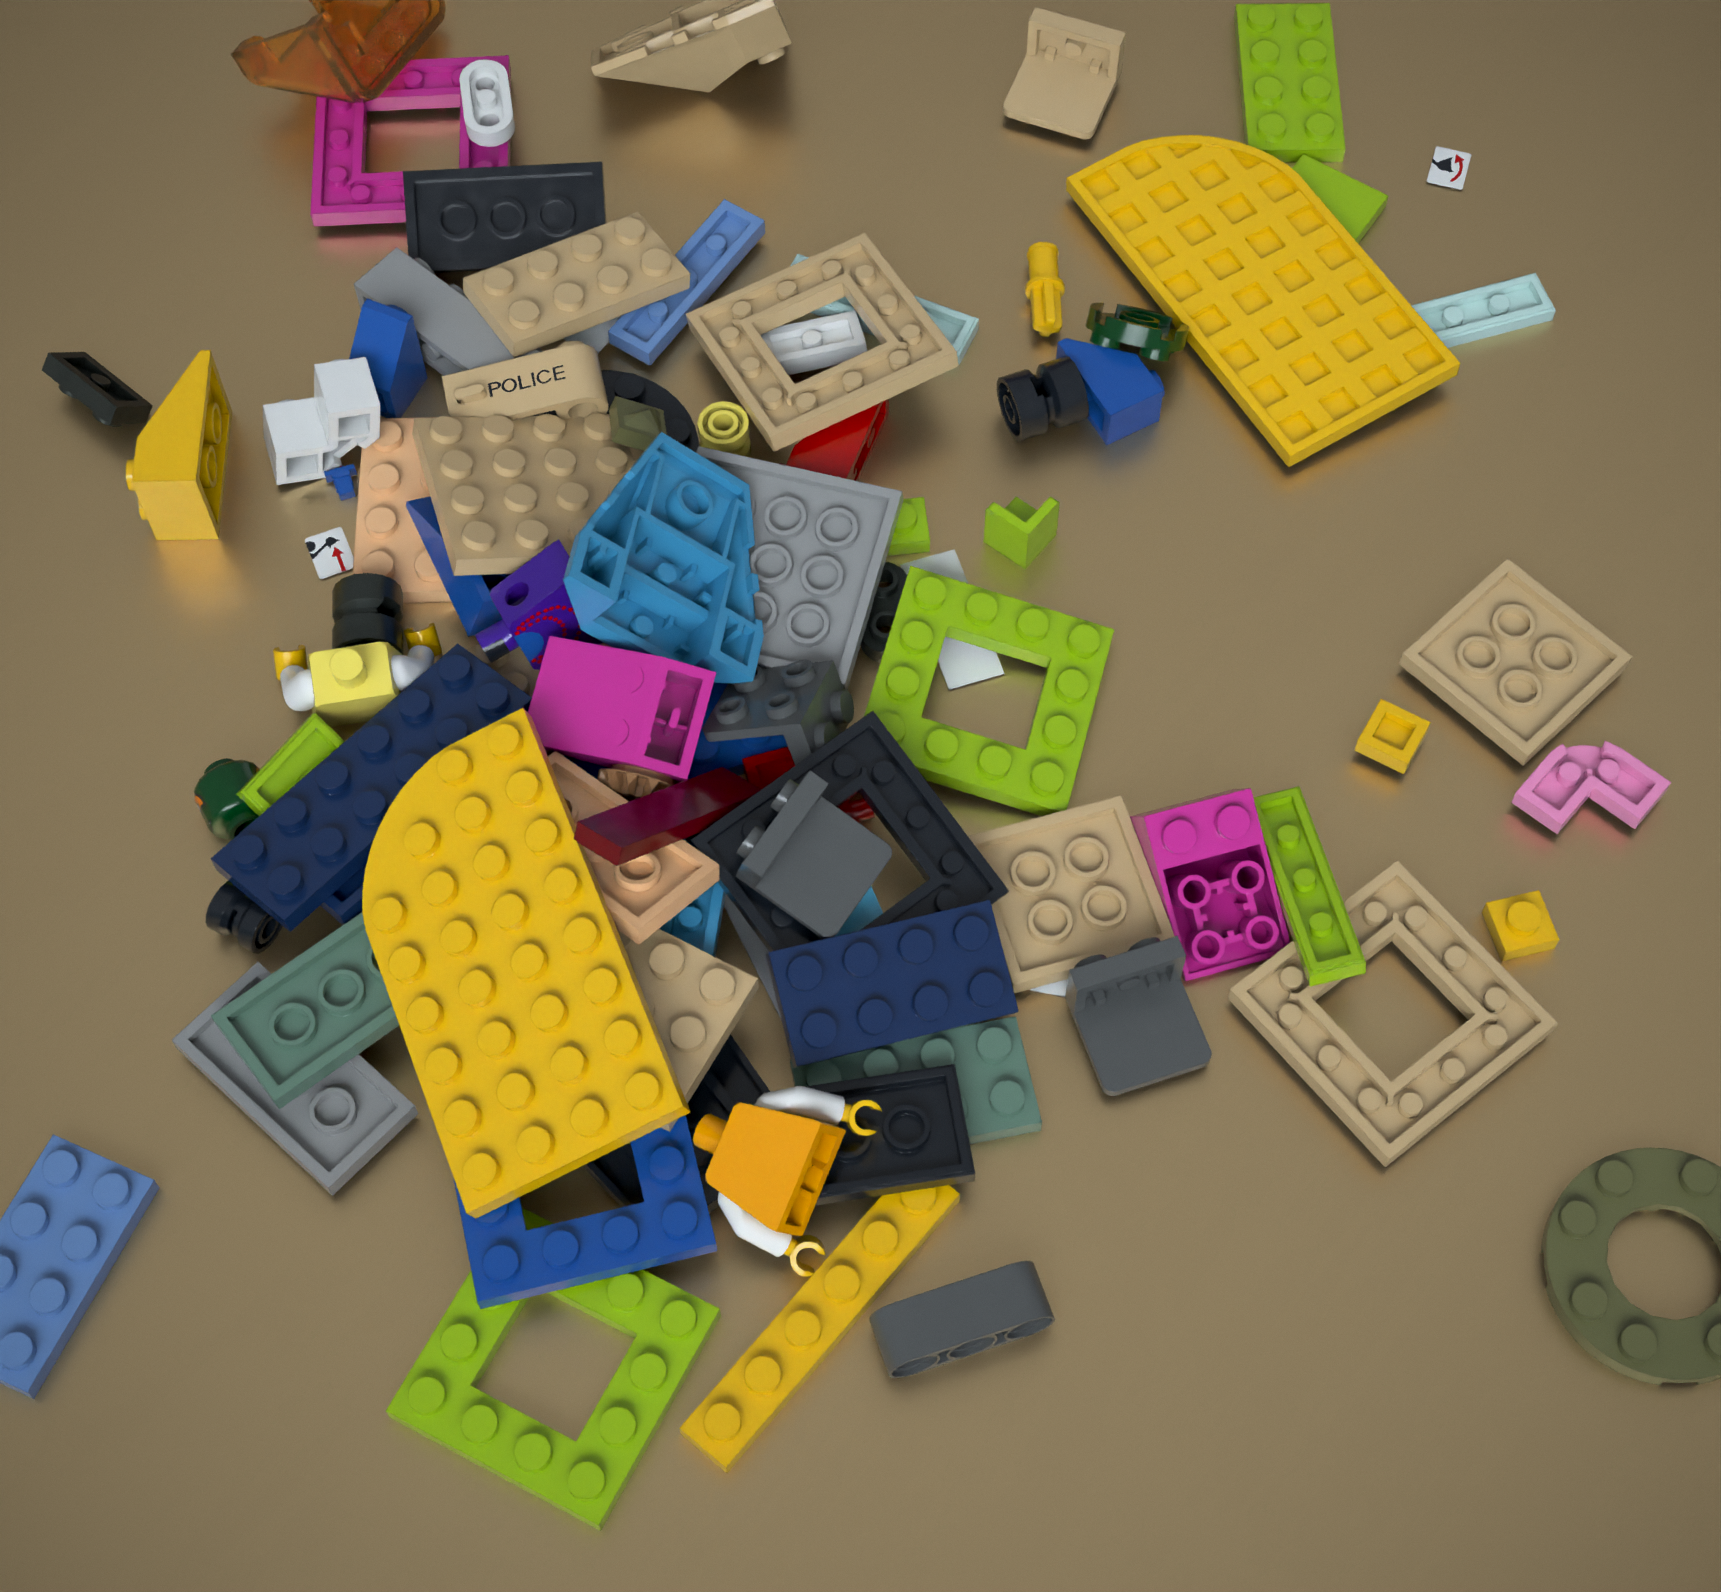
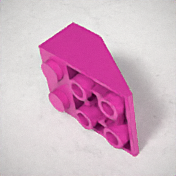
[528,636,716,784]
[1130,788,1290,981]

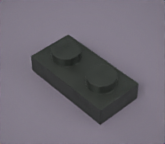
[42,352,153,427]

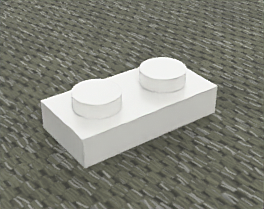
[760,310,867,375]

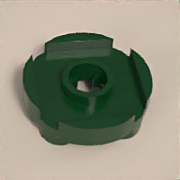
[1086,303,1189,361]

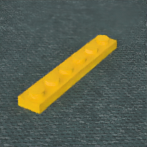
[679,1185,960,1473]

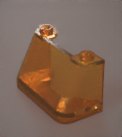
[231,0,446,104]

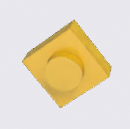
[1354,699,1431,774]
[1482,890,1559,962]

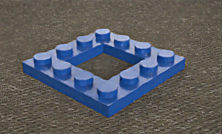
[453,1115,717,1309]

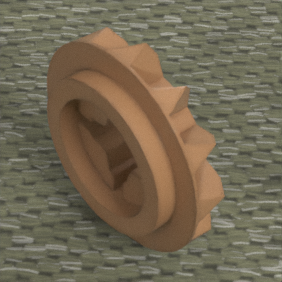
[597,764,677,802]

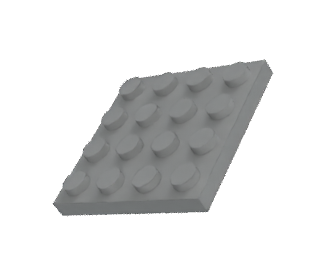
[696,446,903,690]

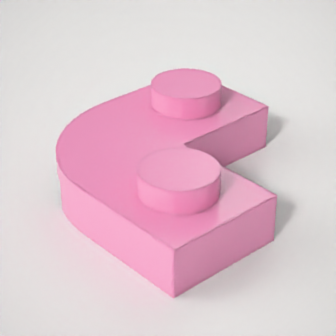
[1511,741,1671,834]

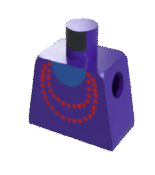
[475,539,604,670]

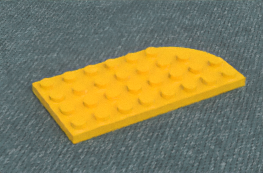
[1066,135,1460,467]
[362,708,690,1219]

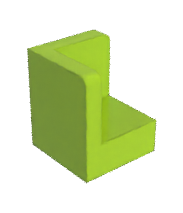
[984,497,1060,569]

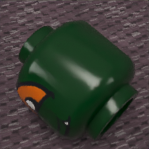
[194,758,259,840]

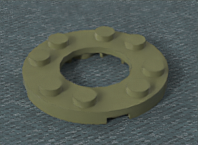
[1541,1147,1721,1385]

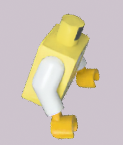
[273,623,442,727]

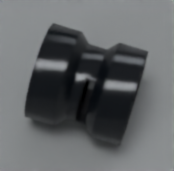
[205,880,283,954]

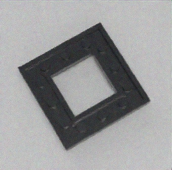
[690,711,1009,952]

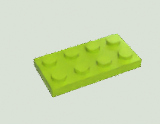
[1234,3,1346,162]

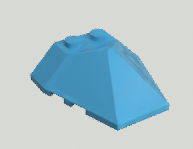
[563,432,764,684]

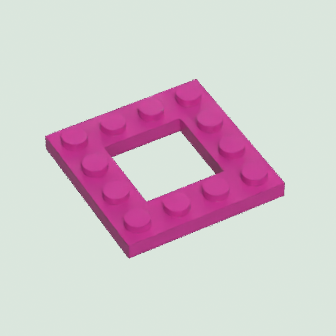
[310,55,511,227]

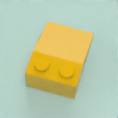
[126,350,232,540]

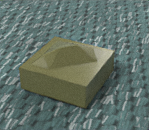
[609,396,667,451]

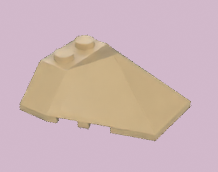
[591,0,792,93]

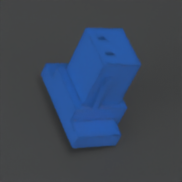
[324,463,357,501]

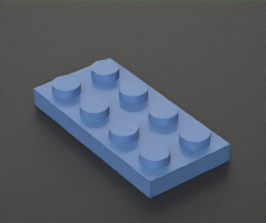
[0,1134,160,1399]

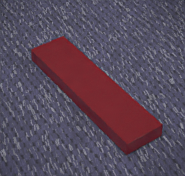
[574,767,762,866]

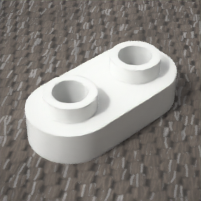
[459,59,515,147]

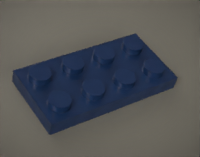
[765,900,1019,1068]

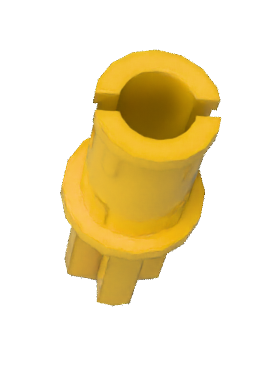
[1025,242,1065,337]

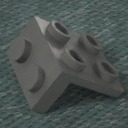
[702,660,854,765]
[736,770,892,939]
[1065,936,1212,1096]

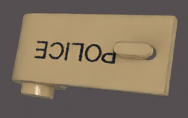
[442,341,608,420]

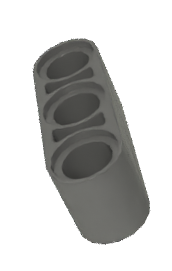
[869,1261,1055,1378]

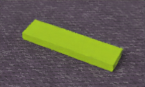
[1253,786,1366,987]

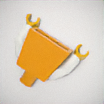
[693,1086,882,1277]

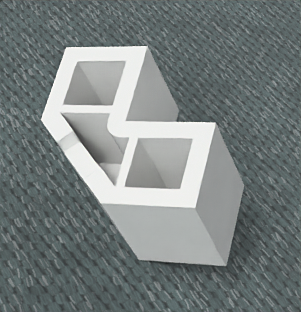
[263,357,380,485]

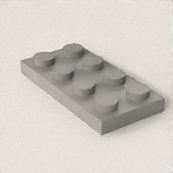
[172,962,418,1196]

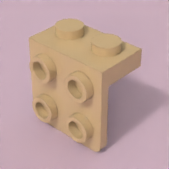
[1003,7,1126,139]

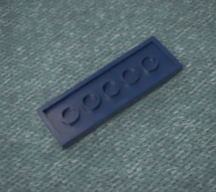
[211,643,532,932]

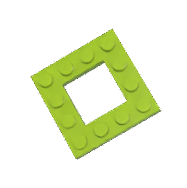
[864,566,1114,816]
[386,1208,721,1531]

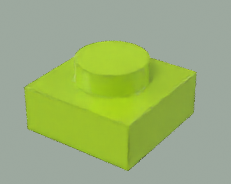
[887,497,930,556]

